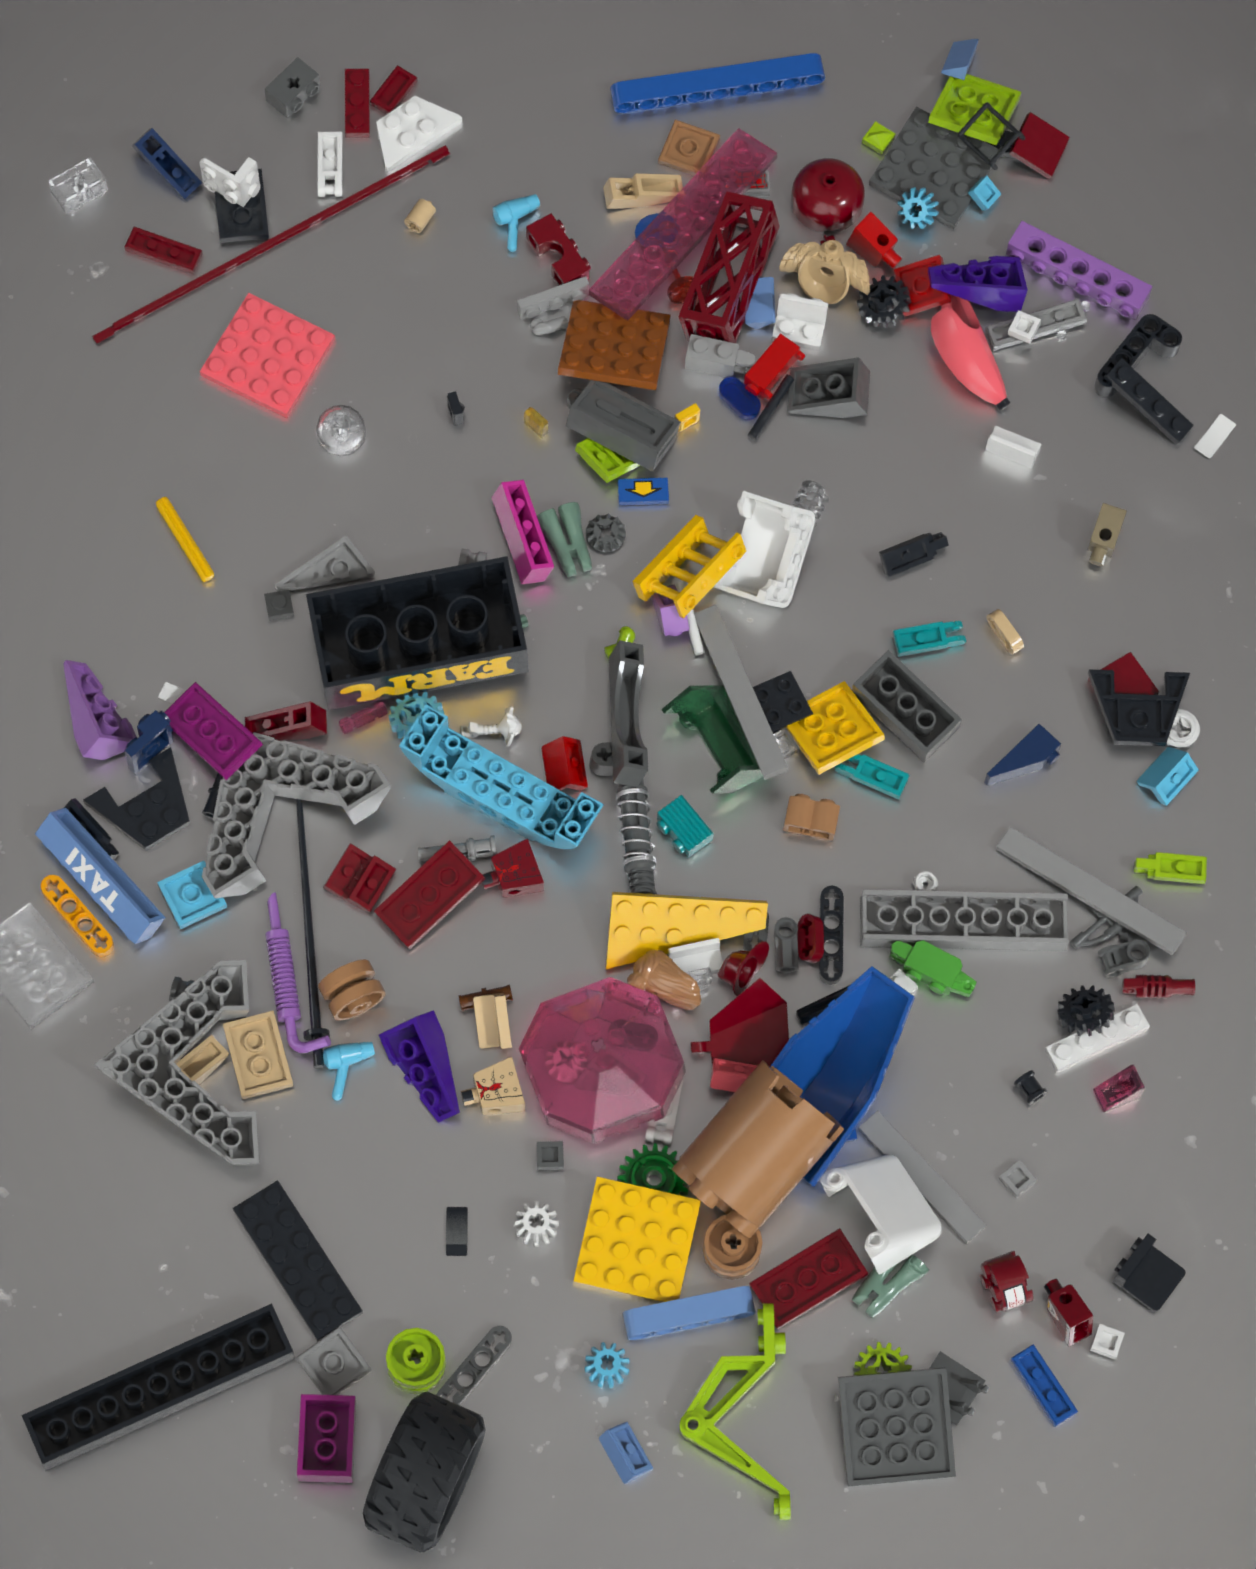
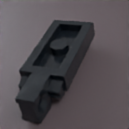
[879,532,949,577]
[64,798,119,860]

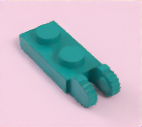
[893,621,967,657]
[834,754,910,800]

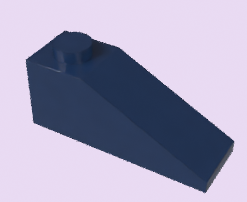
[131,128,203,199]
[984,724,1061,786]

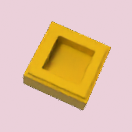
[675,403,700,432]

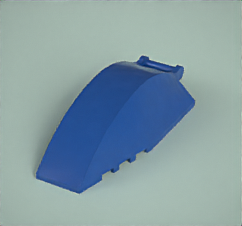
[770,966,915,1187]

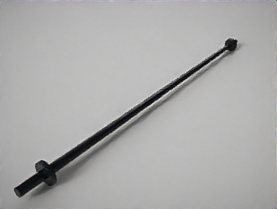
[296,799,330,1068]

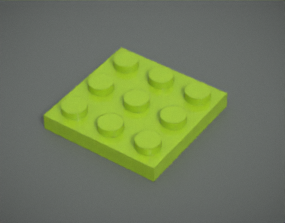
[928,74,1021,145]

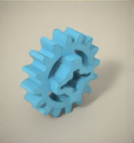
[389,692,444,739]

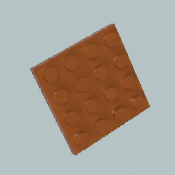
[558,300,671,390]

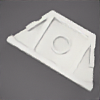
[376,96,462,173]

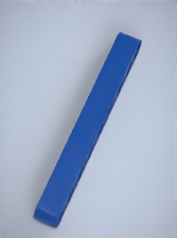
[610,53,825,113]

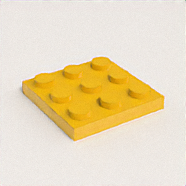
[784,681,885,775]

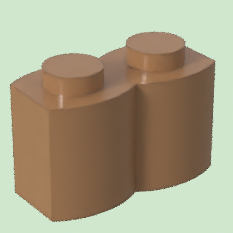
[783,794,840,841]

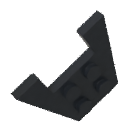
[1088,669,1190,746]
[83,747,190,851]

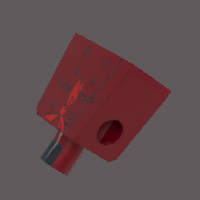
[482,839,544,898]

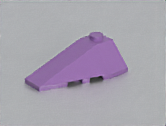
[63,660,137,760]

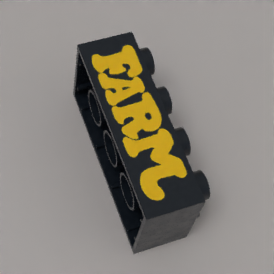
[306,556,529,710]

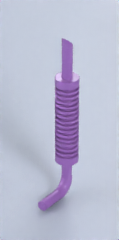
[265,892,331,1053]

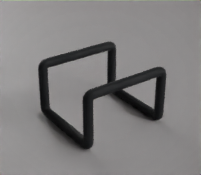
[958,102,1025,170]

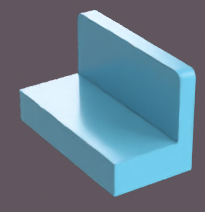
[1137,747,1199,806]

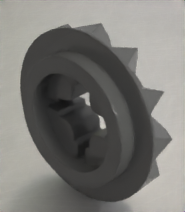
[586,513,626,552]

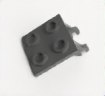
[929,1351,989,1426]

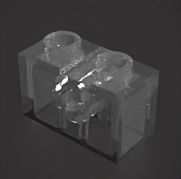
[49,157,108,214]

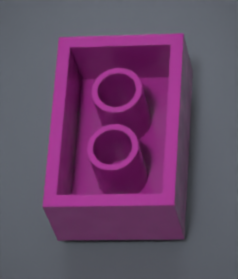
[297,1394,356,1483]

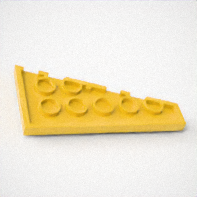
[605,892,768,970]

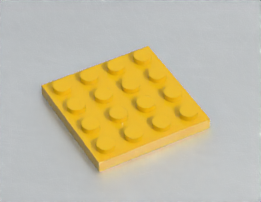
[574,1177,701,1302]

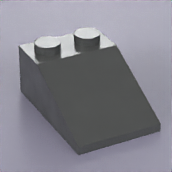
[787,357,870,418]

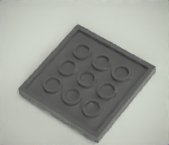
[869,106,999,229]
[838,1367,956,1487]

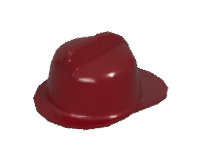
[718,941,769,996]

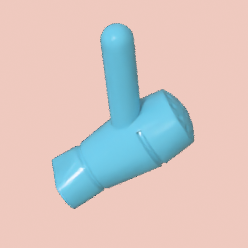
[492,194,540,252]
[323,1042,375,1101]

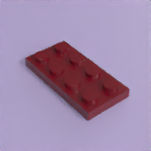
[374,840,486,949]
[749,1228,868,1330]

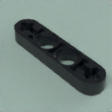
[819,885,844,985]

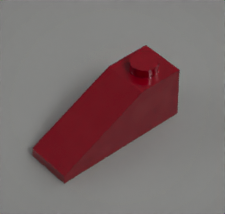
[245,701,327,741]

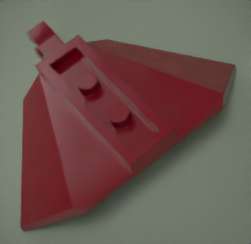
[691,978,789,1067]

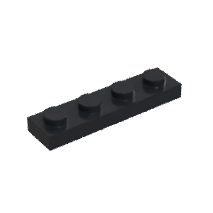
[1104,358,1194,445]

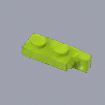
[1134,852,1207,884]

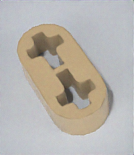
[987,609,1024,655]

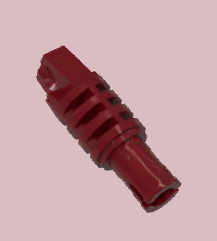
[1122,975,1195,999]

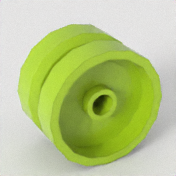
[386,1328,446,1394]

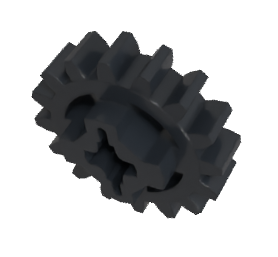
[857,275,912,328]
[1057,985,1115,1036]

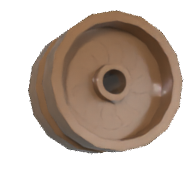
[318,959,386,1021]
[702,1215,763,1280]

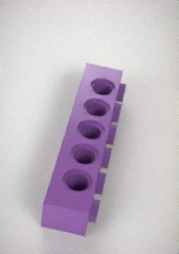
[1006,221,1153,320]

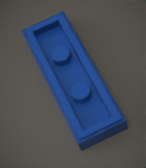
[1010,1344,1078,1427]

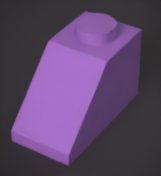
[651,585,689,636]

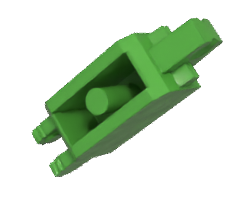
[889,940,977,998]

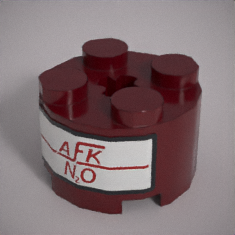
[980,1251,1034,1313]

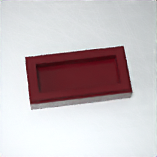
[370,65,418,114]

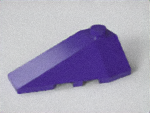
[928,256,1028,312]
[379,1010,460,1123]

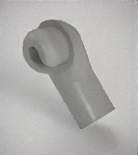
[530,316,568,336]

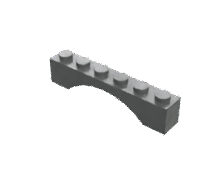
[609,640,648,787]

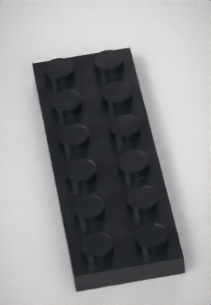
[233,1180,363,1342]

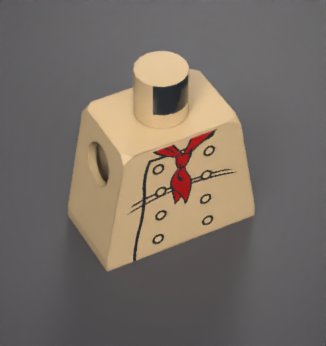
[461,1057,525,1115]

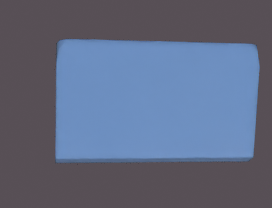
[941,39,979,80]
[745,277,775,329]
[599,1422,653,1484]

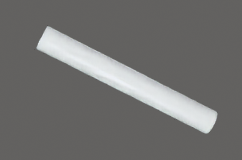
[676,581,705,656]

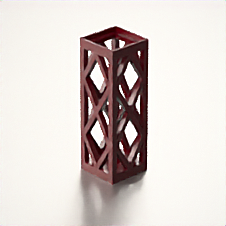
[678,191,780,344]

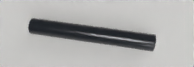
[748,374,794,440]

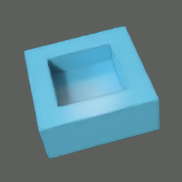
[968,176,1001,211]

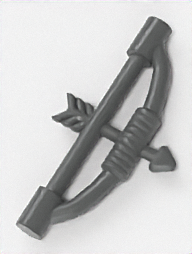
[1070,886,1143,949]

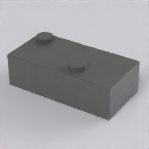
[852,650,962,762]

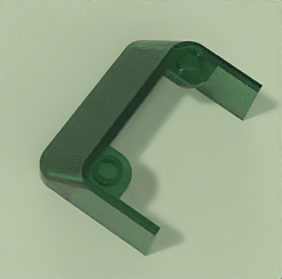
[661,685,763,794]

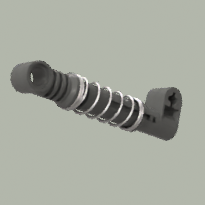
[589,742,657,894]

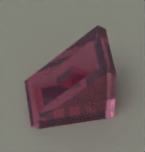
[1093,1064,1145,1112]

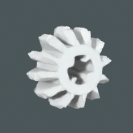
[514,1201,559,1247]

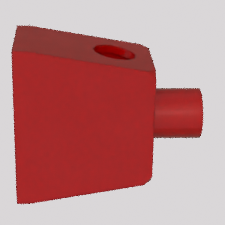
[846,212,903,269]

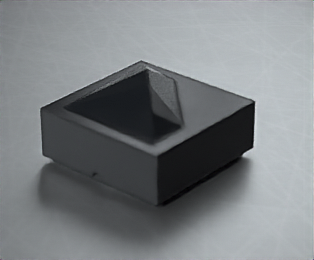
[447,391,465,425]

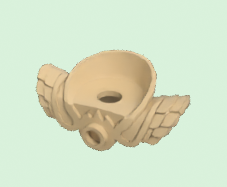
[779,240,870,304]

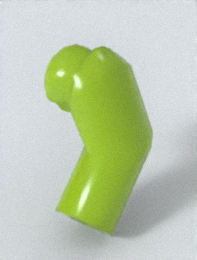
[604,626,635,659]

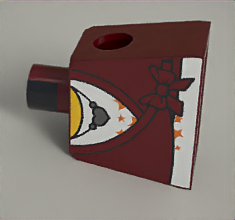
[1044,1279,1094,1347]

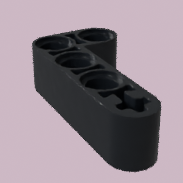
[1095,314,1182,398]

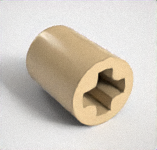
[404,199,436,233]

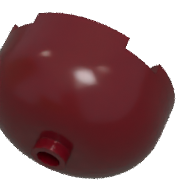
[791,158,865,233]

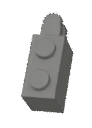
[685,334,756,379]

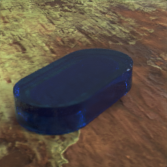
[719,377,761,420]

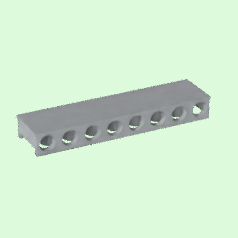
[860,889,1069,951]

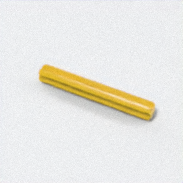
[156,497,214,582]

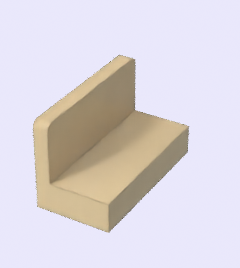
[473,993,512,1049]

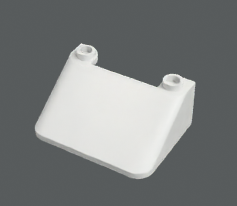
[819,1155,942,1274]

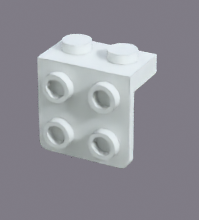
[199,157,260,207]

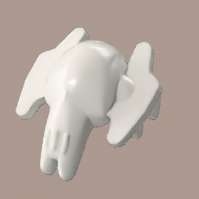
[460,706,522,747]

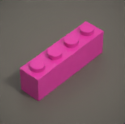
[491,480,554,584]

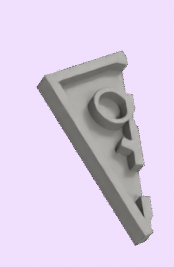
[274,536,375,592]

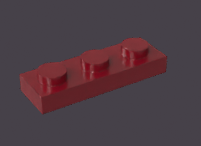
[345,69,370,138]

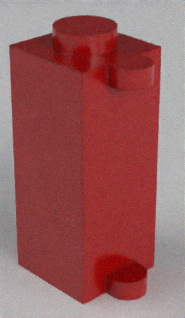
[744,333,805,400]

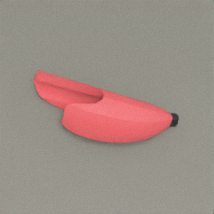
[931,294,1010,411]

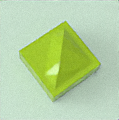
[862,121,896,155]

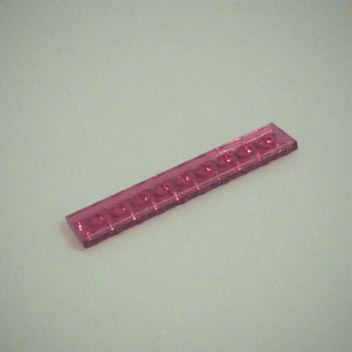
[589,128,777,321]

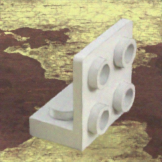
[771,293,828,351]

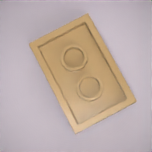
[223,1010,293,1100]

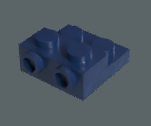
[124,710,173,775]

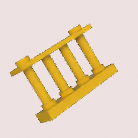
[632,515,747,618]

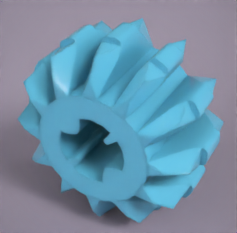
[897,187,939,229]
[584,1342,630,1388]

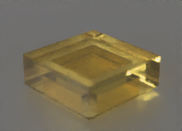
[524,407,548,438]

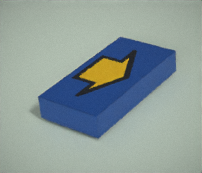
[618,478,669,506]

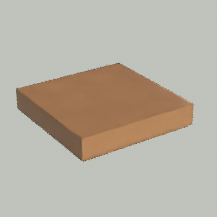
[658,119,720,179]

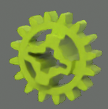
[854,1342,912,1375]

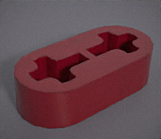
[797,914,824,963]

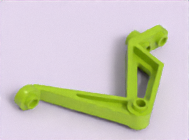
[680,1303,791,1520]

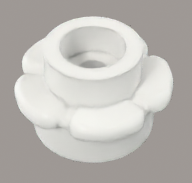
[913,872,938,891]

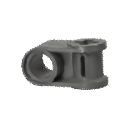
[1098,939,1150,978]

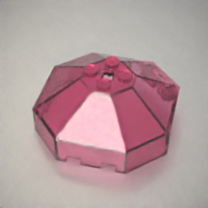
[519,977,686,1144]

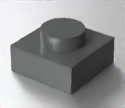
[264,590,294,621]
[537,1141,564,1170]

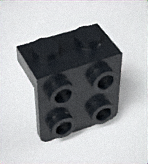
[1113,1233,1186,1312]

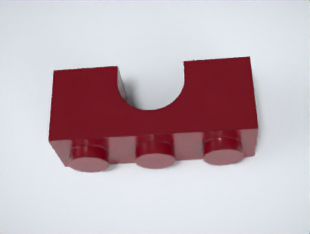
[526,213,591,286]

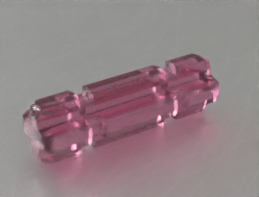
[339,701,387,734]

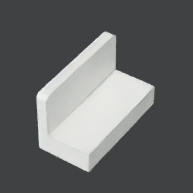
[985,426,1041,469]
[668,938,723,978]

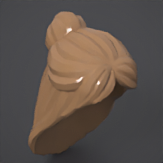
[627,950,701,1010]

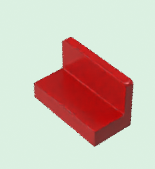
[541,736,588,791]

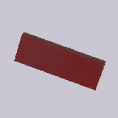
[124,226,203,274]

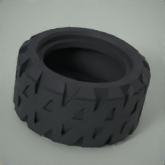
[363,1392,486,1553]

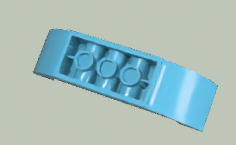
[399,704,604,850]

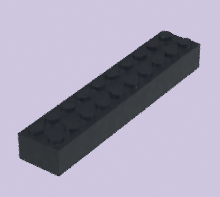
[21,1303,295,1471]

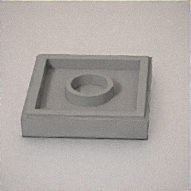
[296,1326,371,1395]

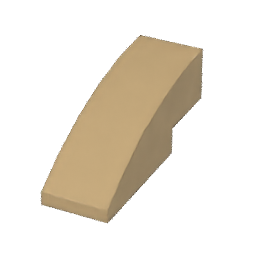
[603,173,685,209]
[176,1035,229,1085]

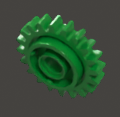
[617,1143,689,1196]

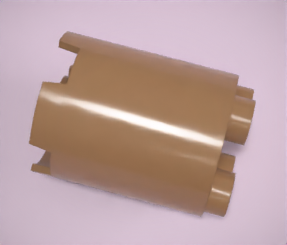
[672,1060,844,1238]

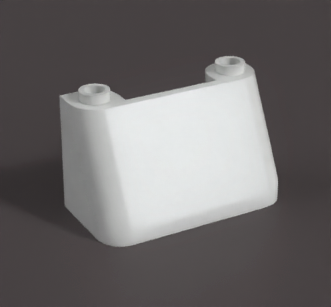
[714,491,815,608]

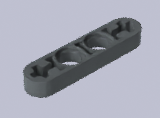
[436,1326,512,1405]

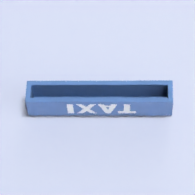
[35,808,166,944]

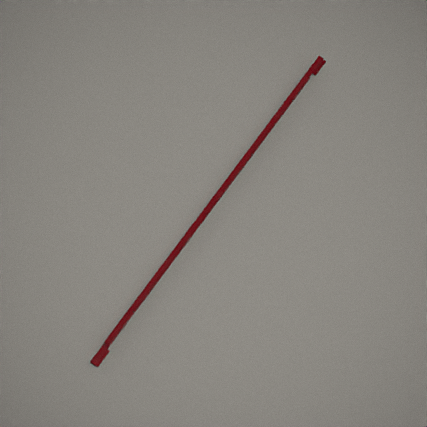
[92,145,450,344]

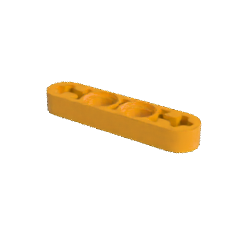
[41,875,114,957]

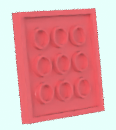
[200,293,335,418]

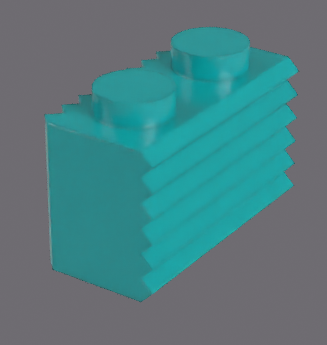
[656,795,714,858]

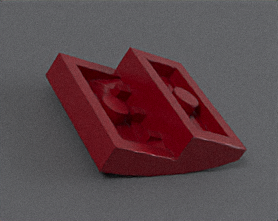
[323,843,396,913]

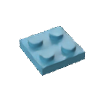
[157,861,227,930]

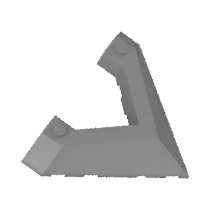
[202,732,391,898]
[93,960,259,1165]

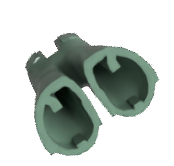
[537,502,592,578]
[852,1254,929,1318]

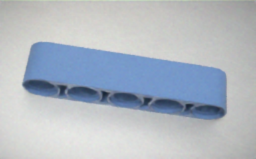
[622,1286,756,1340]

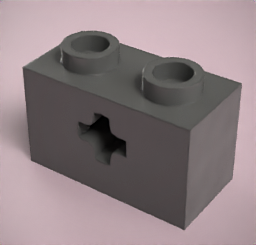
[265,57,320,118]

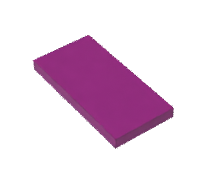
[164,682,263,780]

